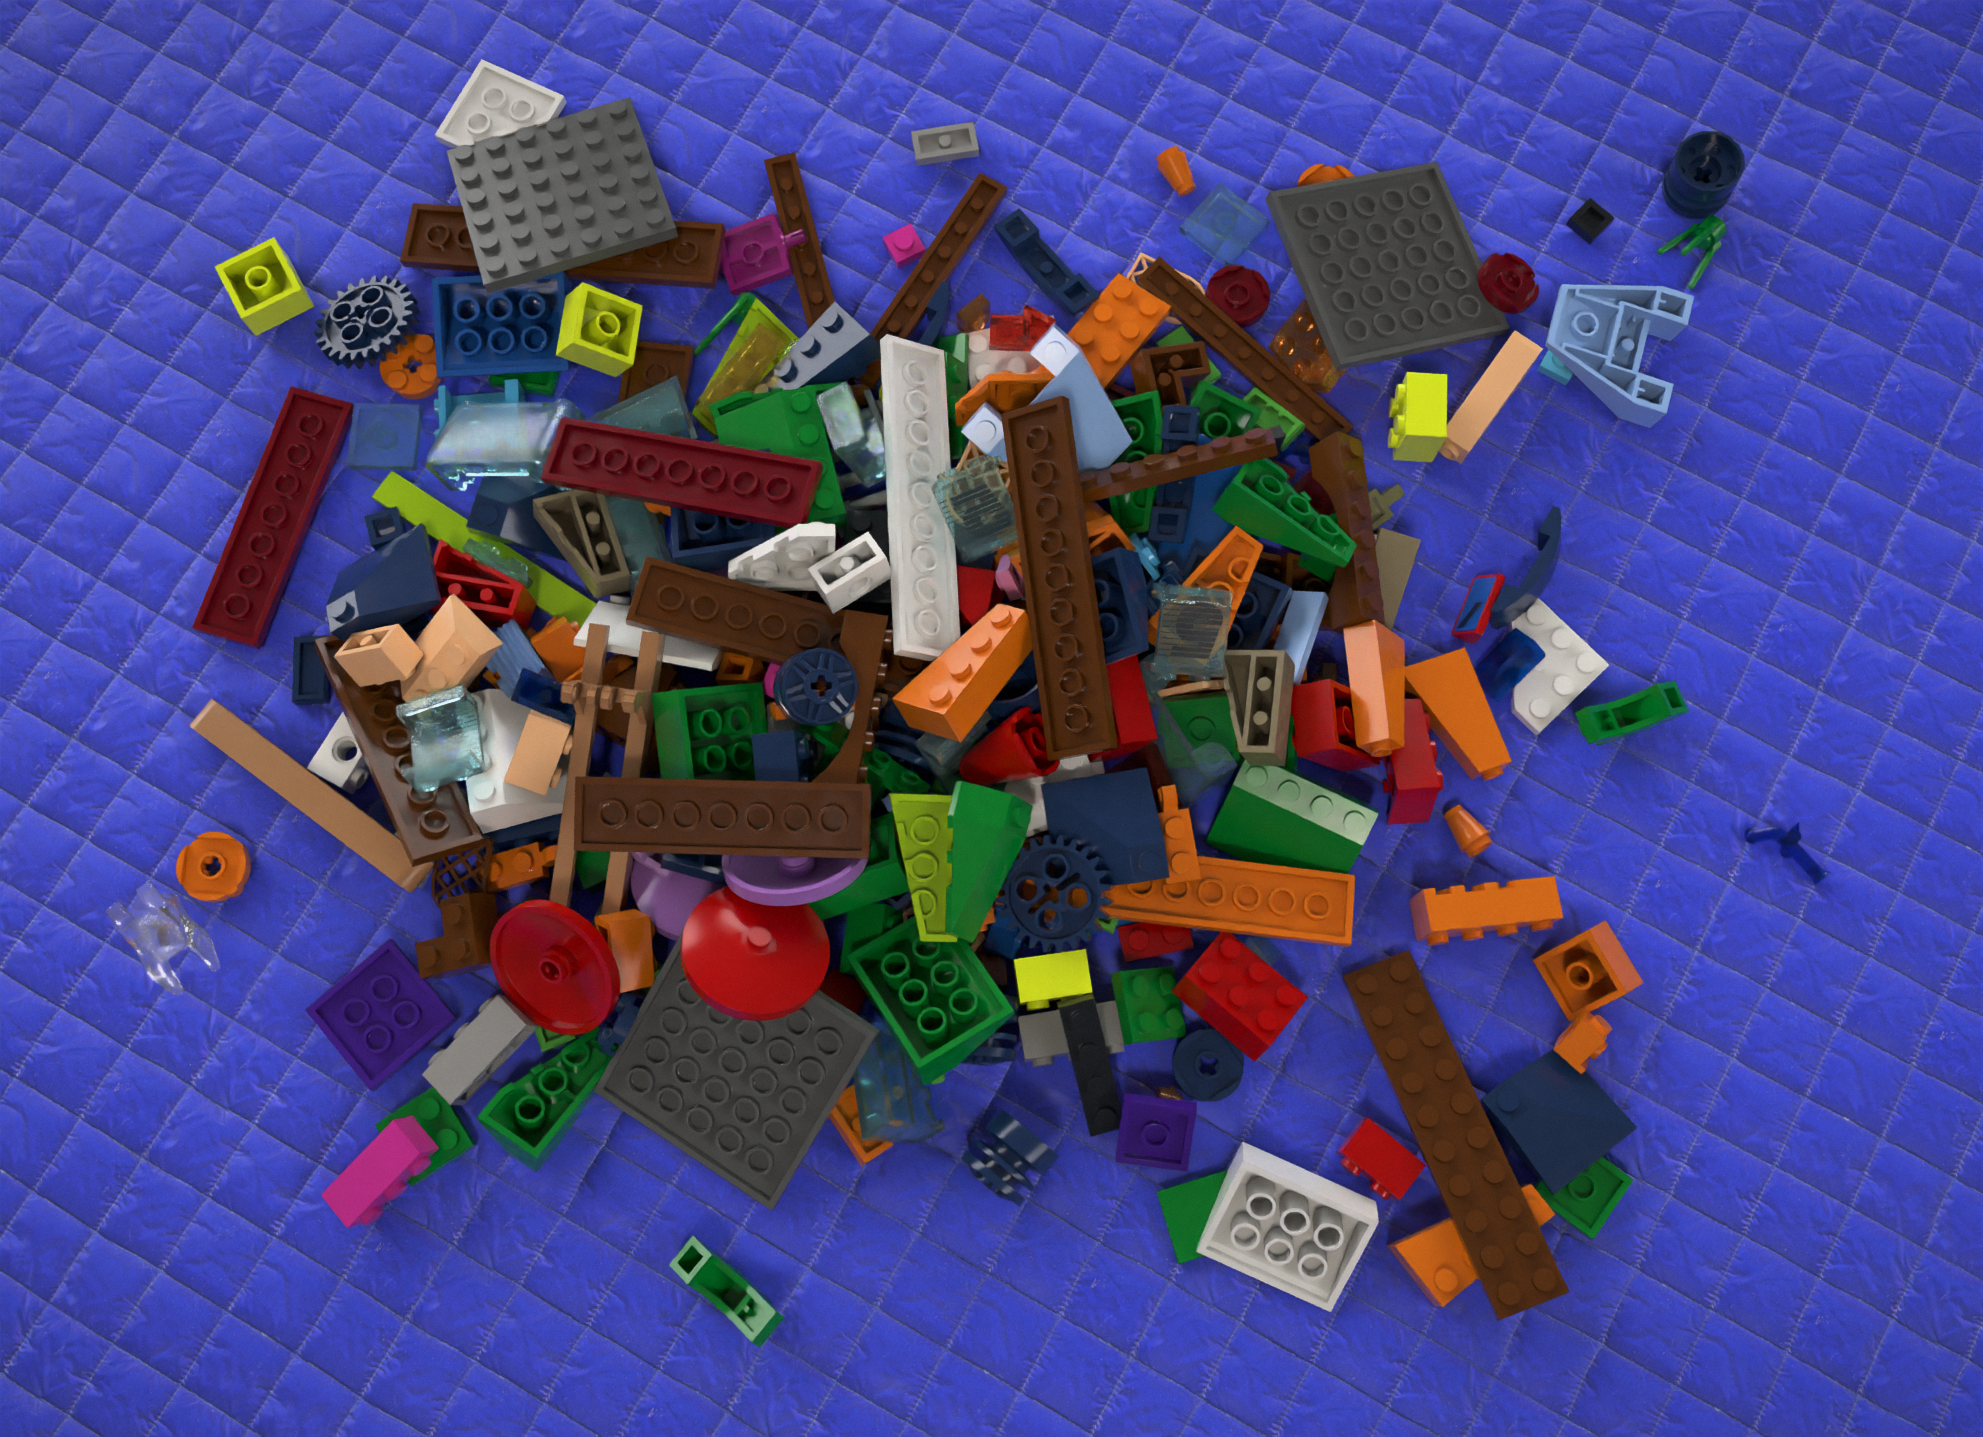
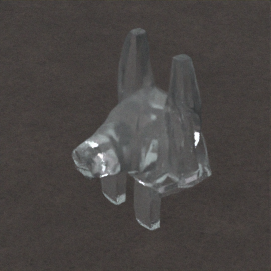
[105,881,220,996]

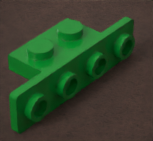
[938,333,969,462]
[799,721,930,811]

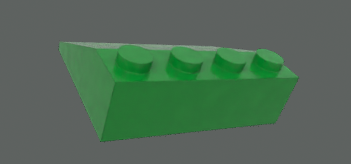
[714,385,846,536]
[651,682,768,781]
[1205,759,1379,874]
[846,916,1015,1086]

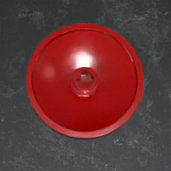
[680,886,830,1021]
[490,900,620,1035]

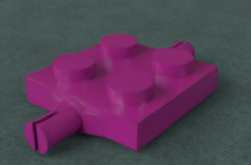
[718,213,807,296]

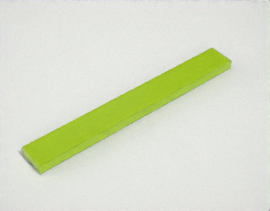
[371,471,596,628]

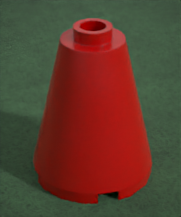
[959,707,1060,786]

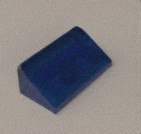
[1474,628,1546,702]
[511,667,576,726]

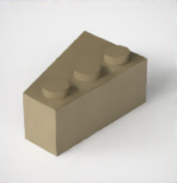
[1374,528,1421,631]

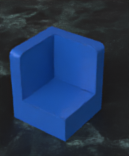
[984,904,1032,960]

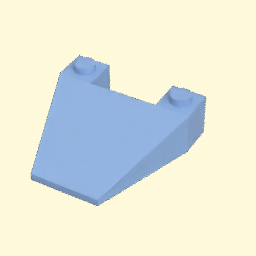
[1545,284,1694,428]
[961,323,1133,474]

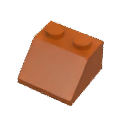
[1533,920,1644,1022]

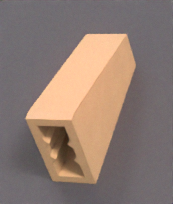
[1439,330,1543,464]

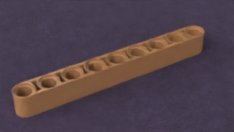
[189,698,434,893]

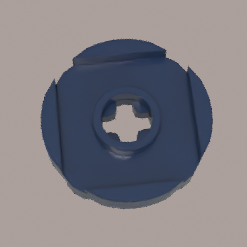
[594,989,645,1058]
[1172,1030,1244,1102]

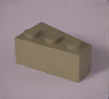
[533,489,630,599]
[1216,650,1295,766]

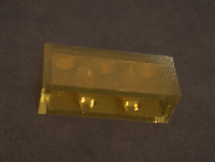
[694,323,786,422]

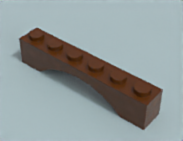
[1309,431,1385,634]
[812,609,893,784]

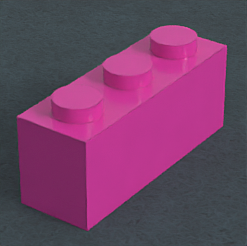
[321,1115,439,1228]

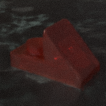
[989,305,1056,352]

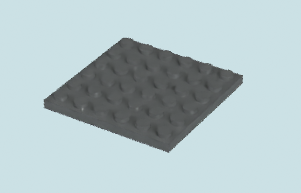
[446,97,678,294]
[1265,162,1510,371]
[594,927,880,1211]

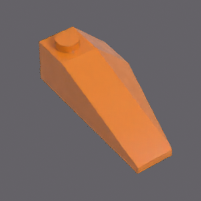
[1148,525,1263,667]

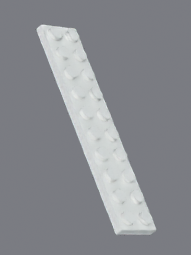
[880,334,960,662]

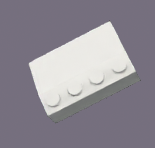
[573,595,727,671]
[455,689,574,834]
[1196,1142,1379,1312]

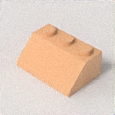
[400,594,503,722]

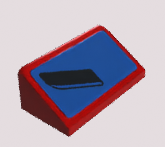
[1451,574,1506,644]

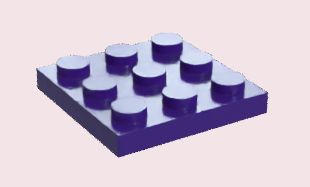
[305,939,459,1091]

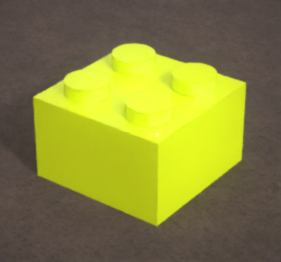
[214,237,315,336]
[556,282,643,377]
[1388,372,1447,462]
[1013,949,1092,1011]

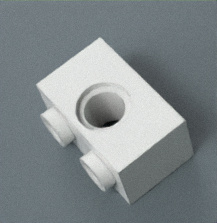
[808,532,892,614]
[307,712,369,795]

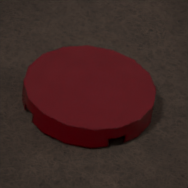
[1477,253,1539,314]
[1205,264,1270,328]

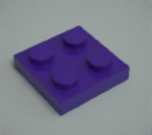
[1115,1093,1197,1172]

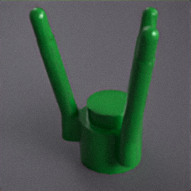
[1657,215,1727,289]
[694,292,756,356]

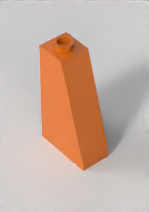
[1343,620,1405,757]
[1404,648,1512,781]

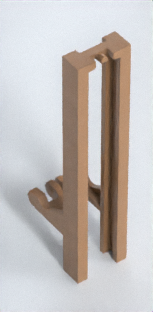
[549,623,666,915]

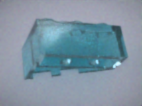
[585,376,698,439]
[604,495,674,598]
[853,1021,946,1143]

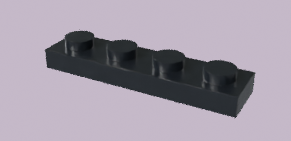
[1057,993,1121,1137]

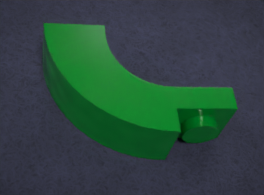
[1575,681,1689,746]
[669,1236,784,1347]

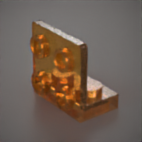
[1268,300,1347,393]

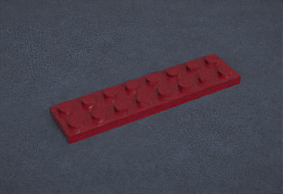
[192,386,356,650]
[540,417,823,528]

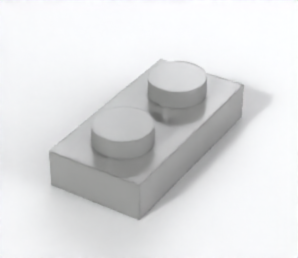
[911,122,979,166]

